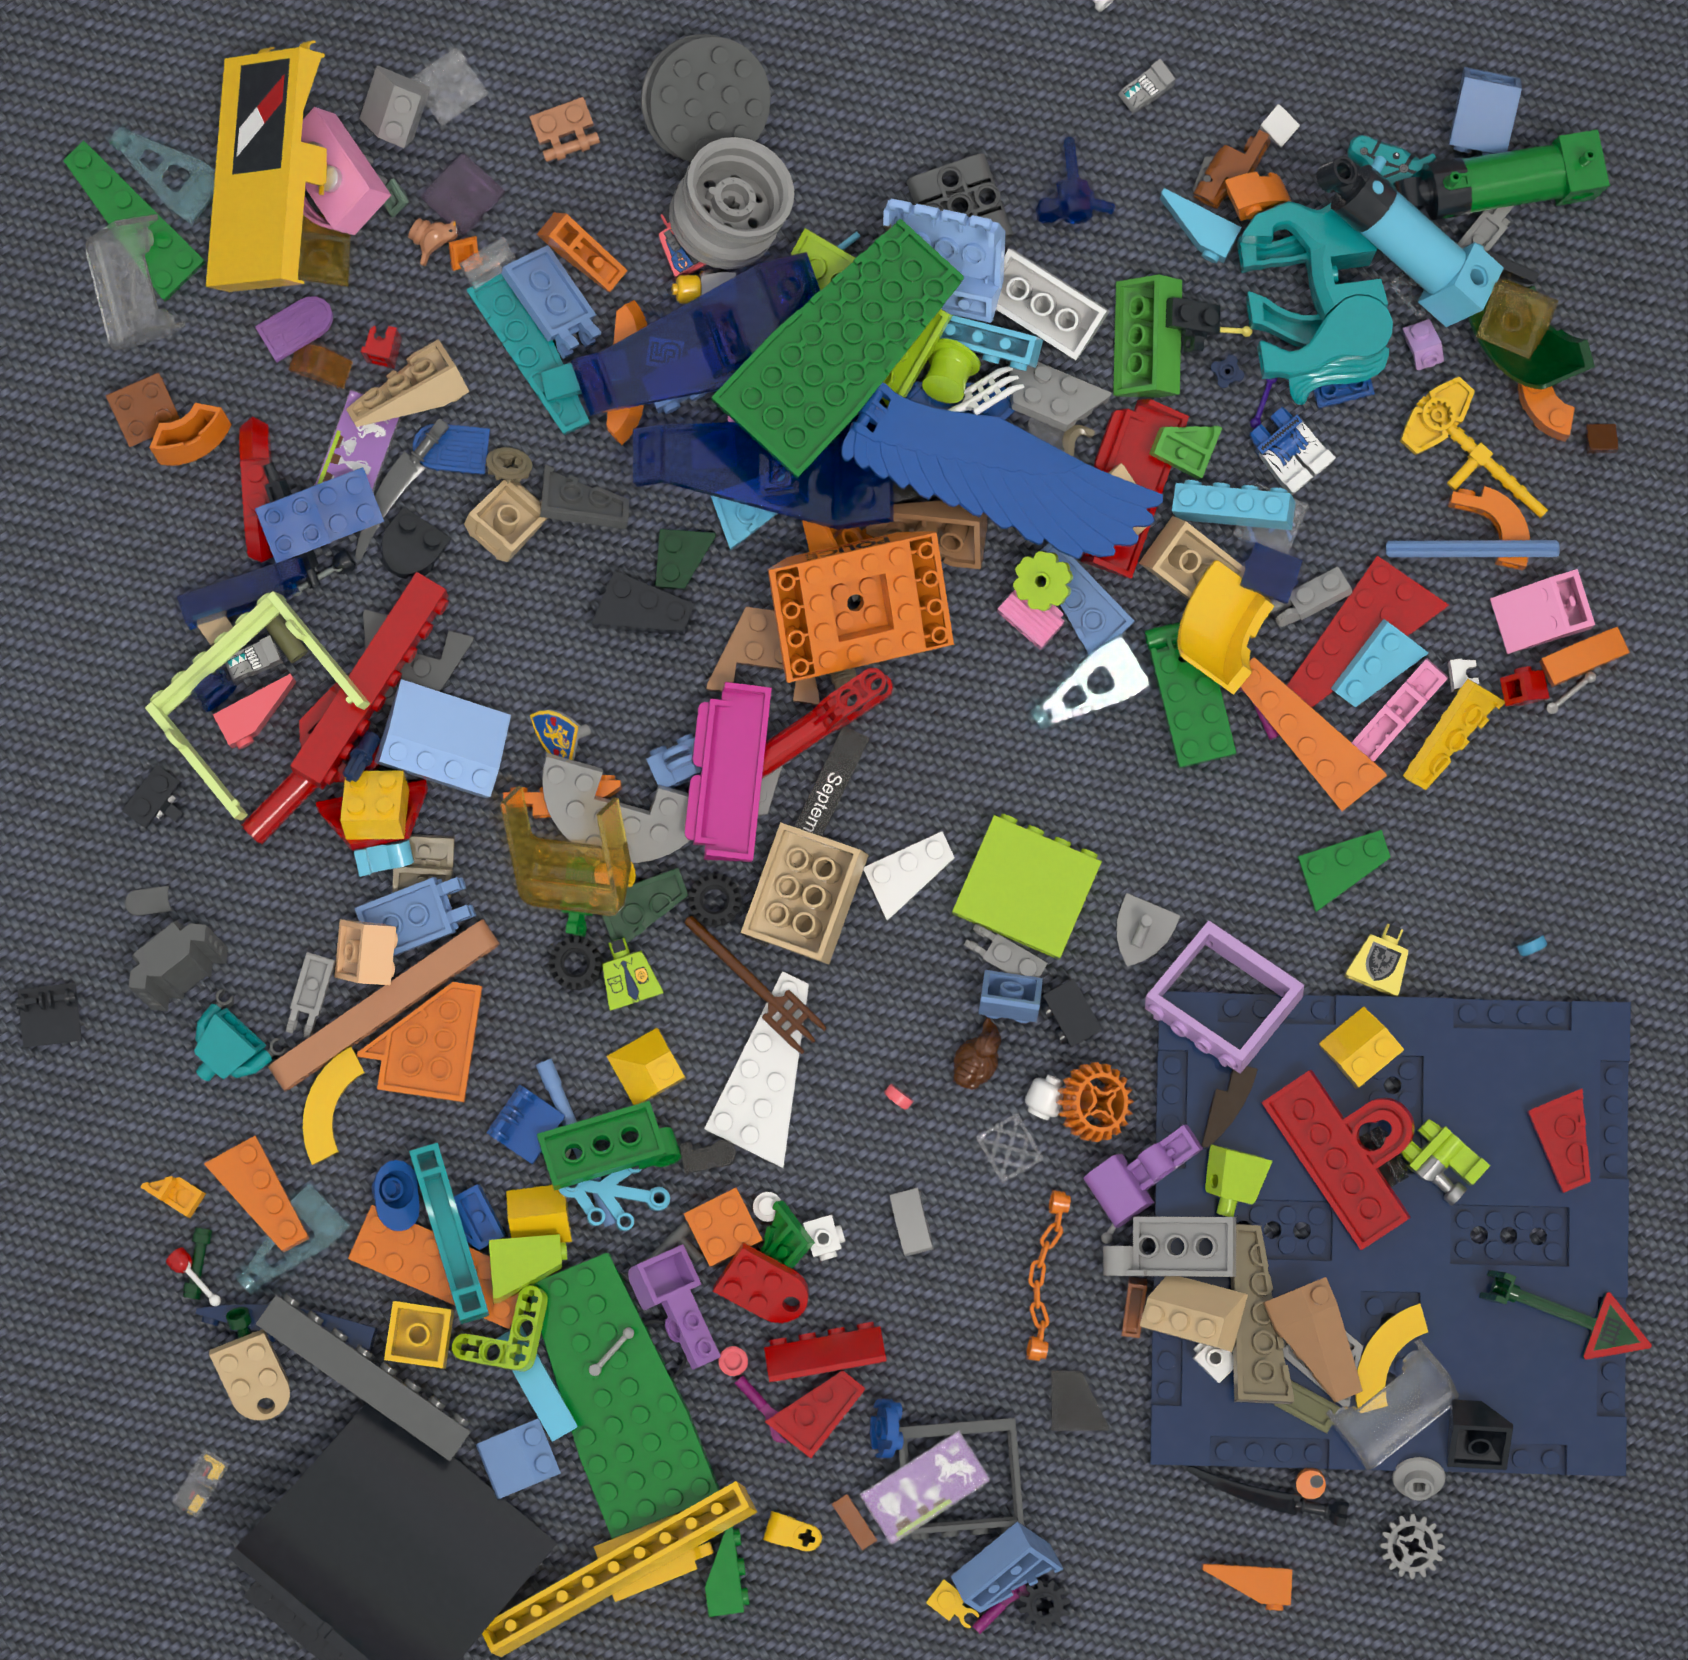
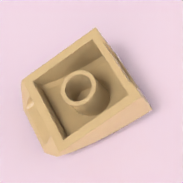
[464,480,547,562]

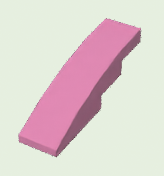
[1352,658,1449,761]

